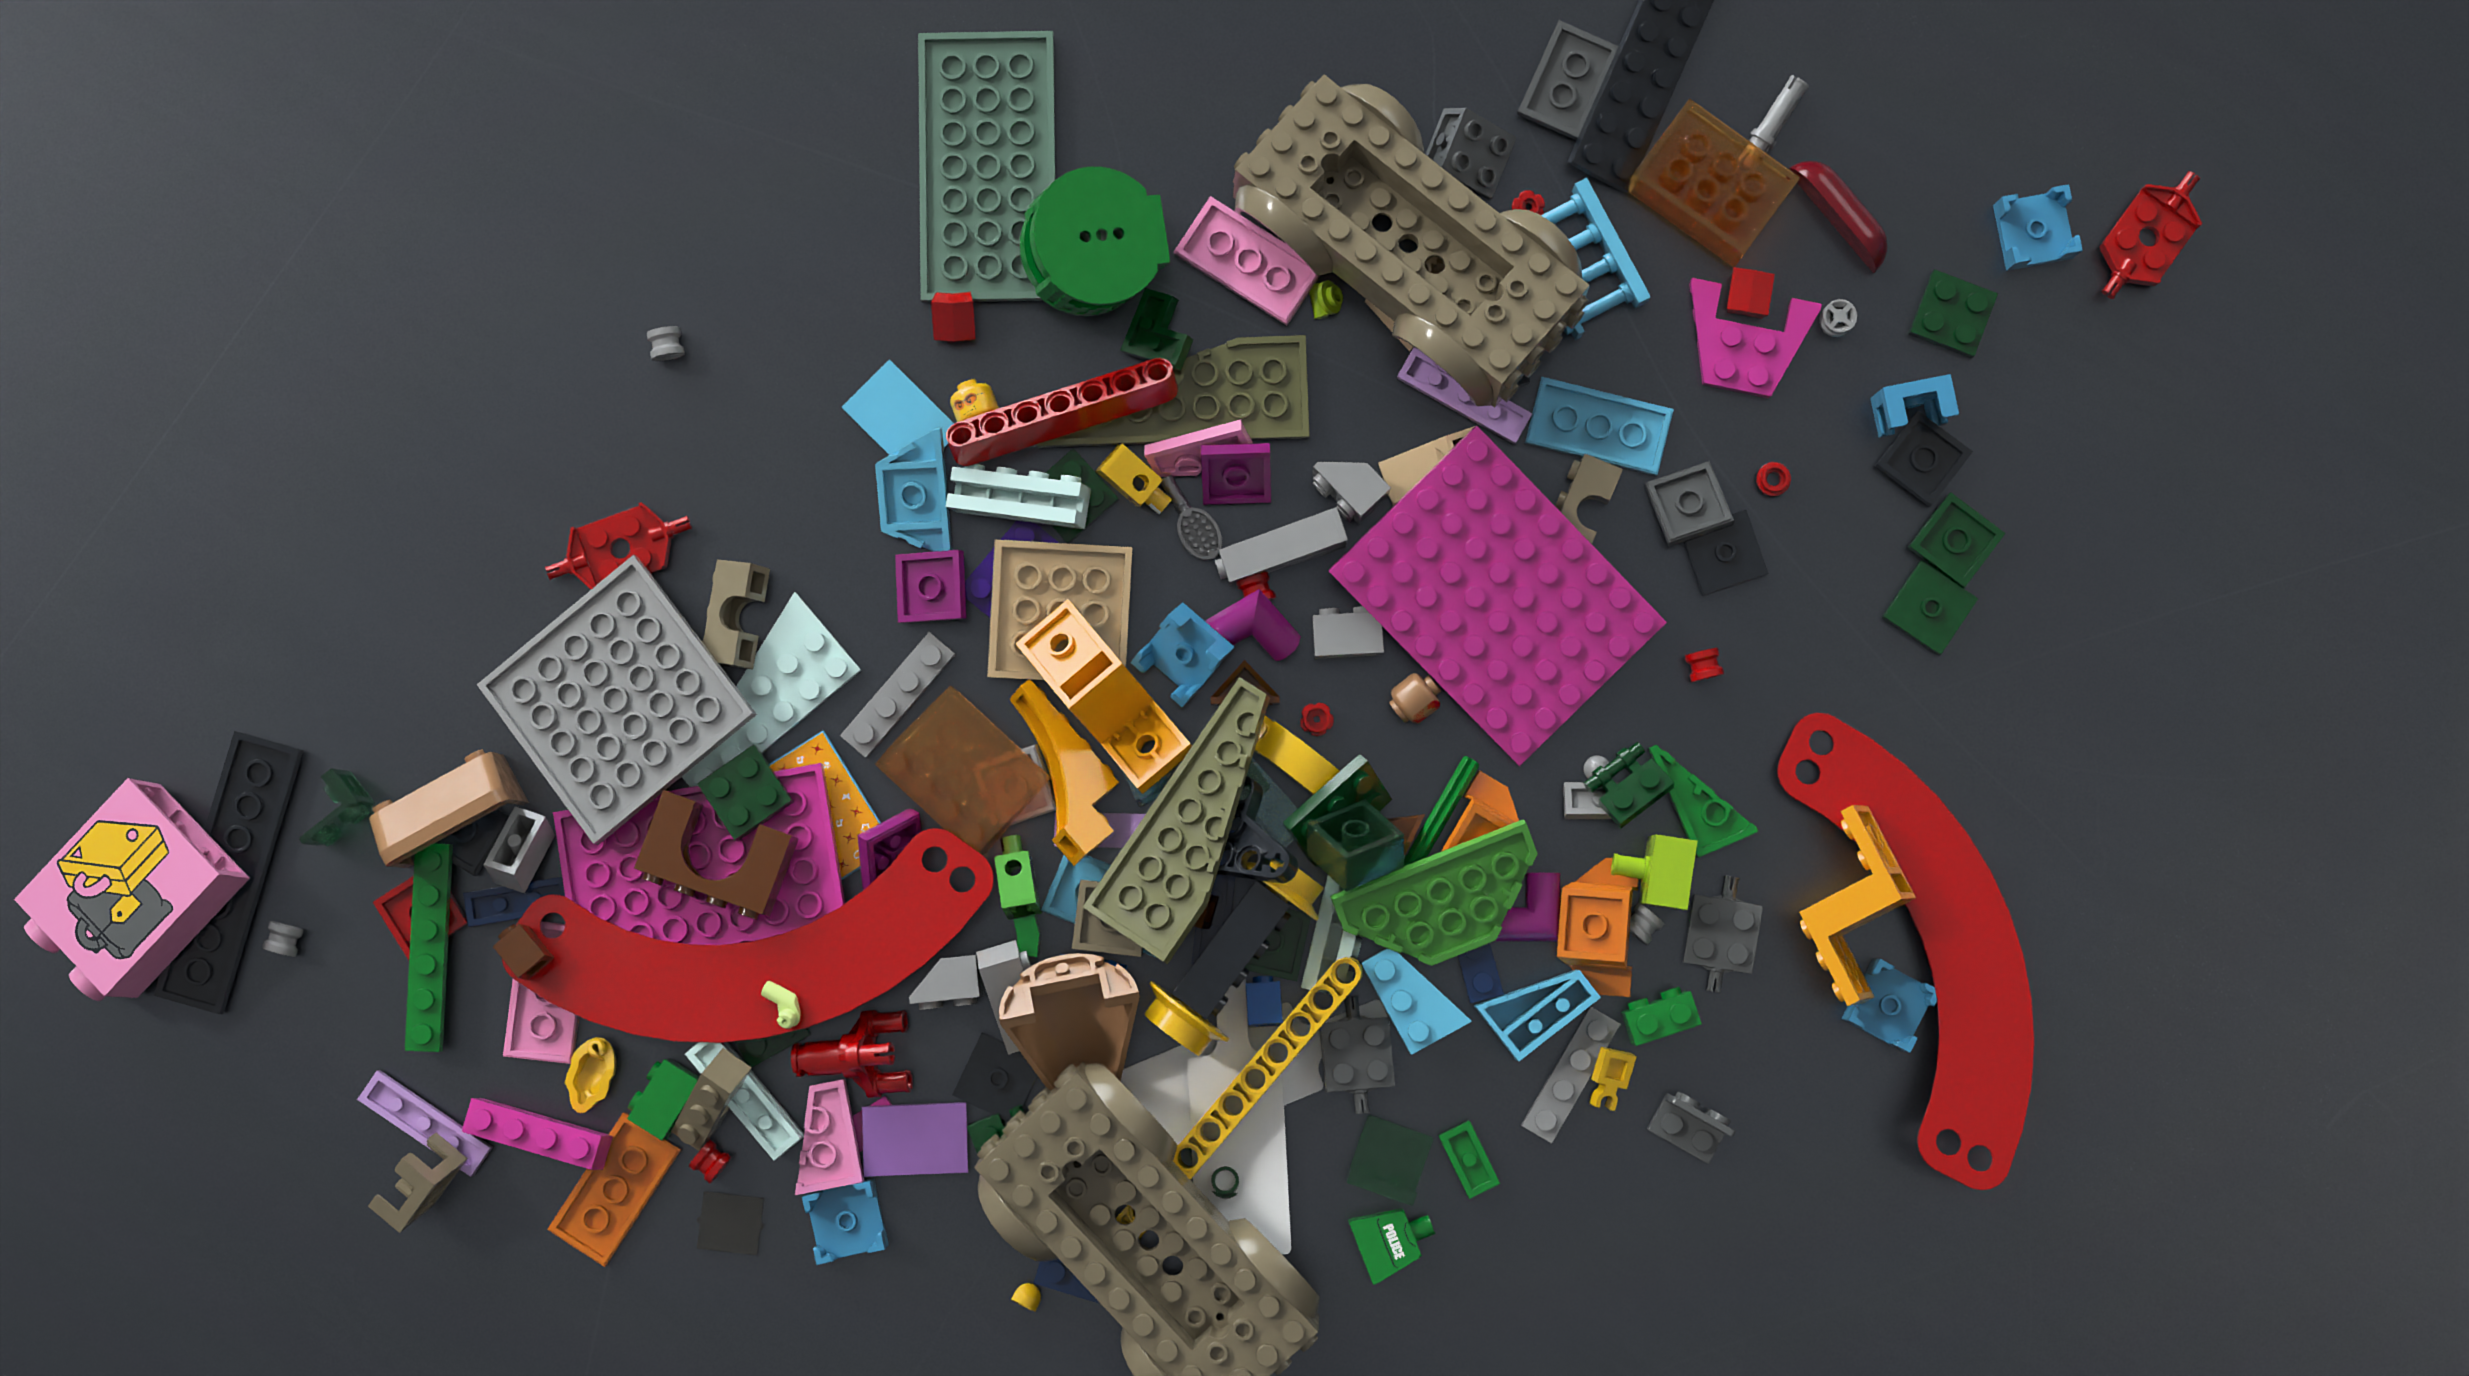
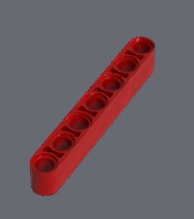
[946,358,1178,466]

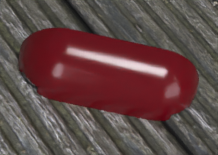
[1787,161,1888,273]

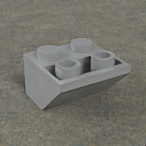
[1312,462,1391,524]
[909,955,985,1010]

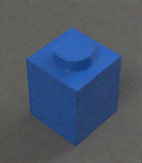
[1245,976,1283,1028]

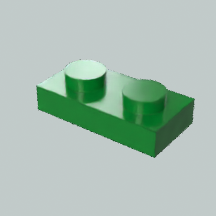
[1438,1120,1500,1199]

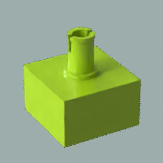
[1611,834,1698,910]

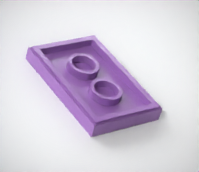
[862,1102,968,1177]

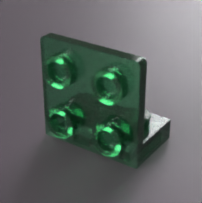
[299,768,375,846]
[1346,1115,1433,1206]

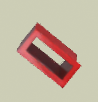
[1727,267,1775,319]
[931,292,976,341]

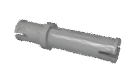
[1736,75,1809,173]

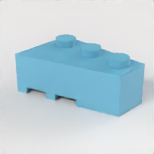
[1360,948,1472,1055]
[1473,969,1601,1062]

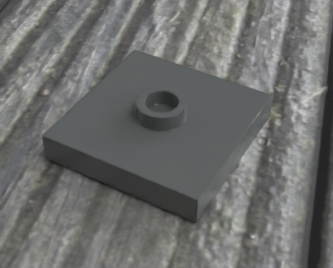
[1645,461,1734,546]

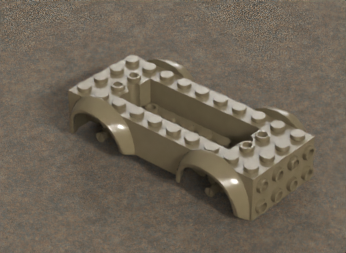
[1233,75,1590,408]
[974,1061,1320,1376]

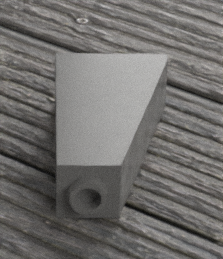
[1215,507,1348,586]

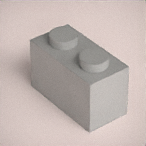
[1312,606,1384,659]
[483,807,555,893]

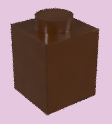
[493,924,555,980]

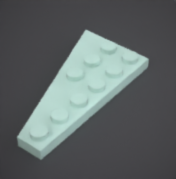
[682,592,862,787]

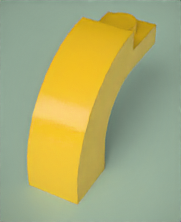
[1254,716,1340,796]

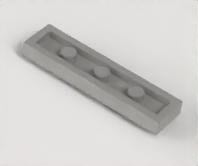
[840,632,956,758]
[1521,1006,1620,1144]

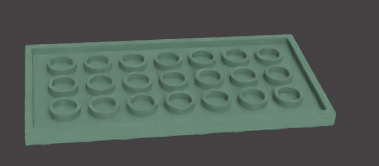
[918,31,1056,303]

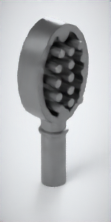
[1161,475,1222,560]

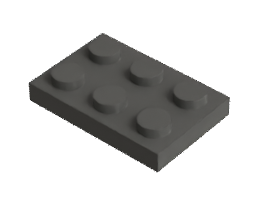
[1517,20,1619,141]

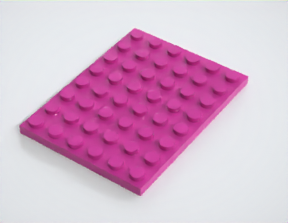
[1328,426,1667,766]
[553,763,845,945]

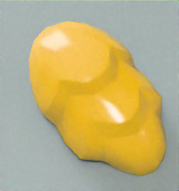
[565,1037,616,1113]

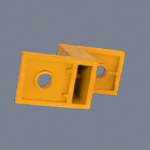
[1016,600,1192,794]
[1799,805,1916,1006]

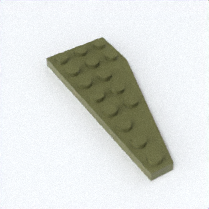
[1037,335,1309,448]
[1083,677,1270,965]

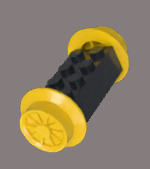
[1144,861,1324,1056]

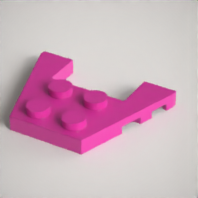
[1689,278,1822,398]

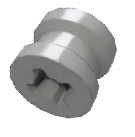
[1819,299,1857,337]
[647,326,685,361]
[1630,903,1665,946]
[262,921,304,957]

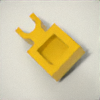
[1590,1046,1636,1111]

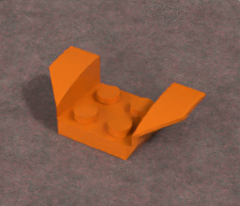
[1441,770,1519,852]
[1557,858,1639,997]

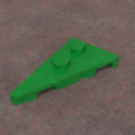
[1648,745,1759,858]

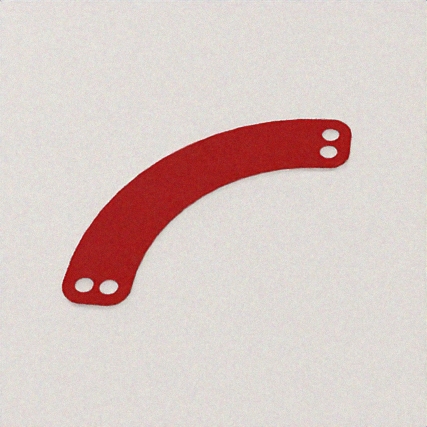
[1777,713,2034,1190]
[502,828,994,1043]

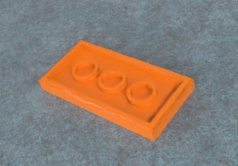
[547,1112,682,1267]

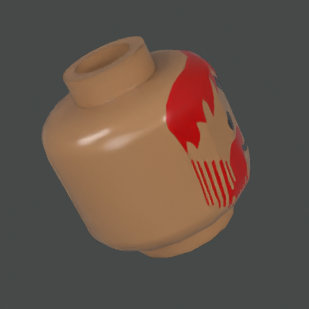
[1389,673,1441,724]

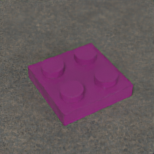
[1201,443,1271,505]
[895,550,966,624]

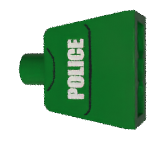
[1348,1208,1435,1285]

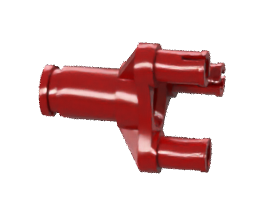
[791,1010,913,1098]

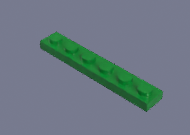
[405,844,453,1052]

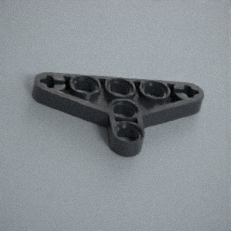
[1217,776,1298,884]

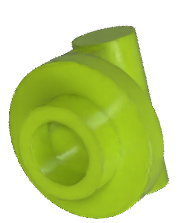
[1309,280,1343,319]

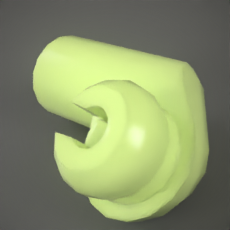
[761,981,801,1029]

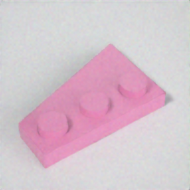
[1144,420,1253,477]
[795,1079,865,1195]

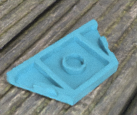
[875,427,953,552]

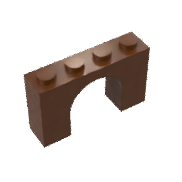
[634,790,799,920]

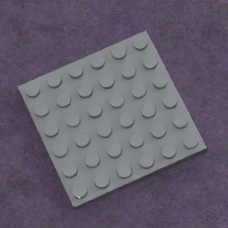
[477,555,757,845]

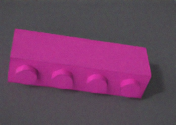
[462,1098,613,1170]

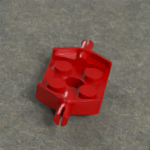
[2099,171,2202,299]
[545,502,692,589]

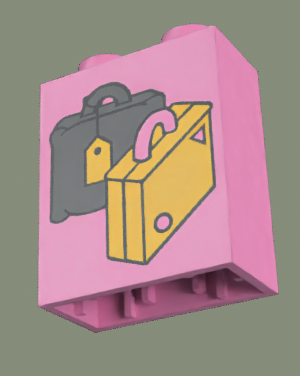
[14,778,250,1001]

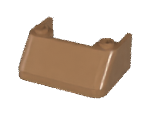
[369,749,529,868]

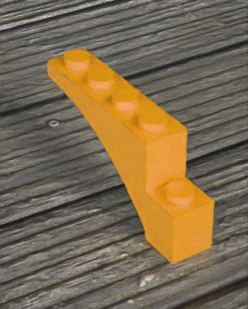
[1009,679,1119,866]

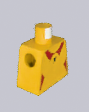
[1095,444,1172,514]

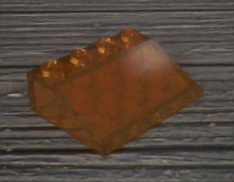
[1625,98,1800,267]
[875,686,1051,855]

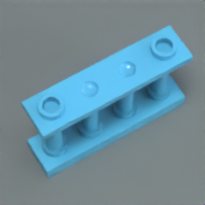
[1541,178,1651,340]

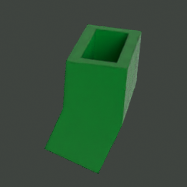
[1013,914,1042,957]

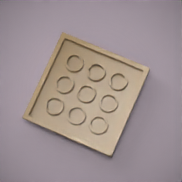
[987,540,1132,680]

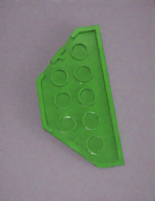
[1330,819,1538,966]

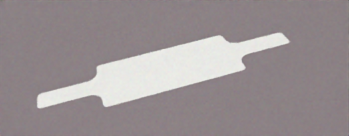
[1187,978,1291,1254]
[1121,1000,1390,1145]

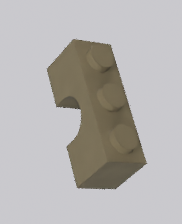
[1555,454,1623,544]
[702,559,770,670]
[671,1048,752,1151]

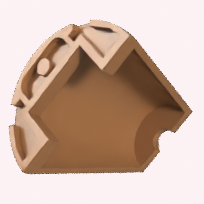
[999,953,1140,1091]

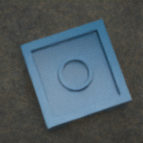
[1993,184,2083,271]
[1870,374,1959,438]
[1130,602,1234,707]
[1841,958,1937,1053]
[802,1178,889,1265]

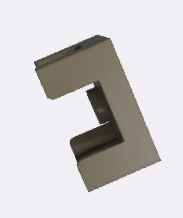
[1072,879,1143,957]
[368,1132,468,1233]

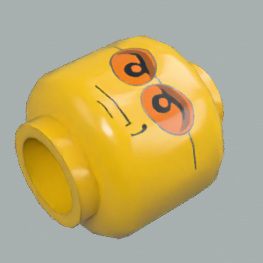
[950,379,999,422]

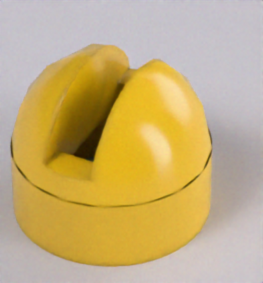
[1011,1283,1041,1312]

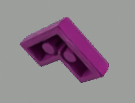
[1205,589,1301,661]
[857,809,921,890]
[1493,873,1561,942]

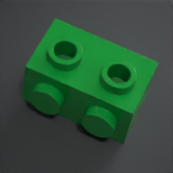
[1621,987,1702,1046]
[627,1058,700,1141]

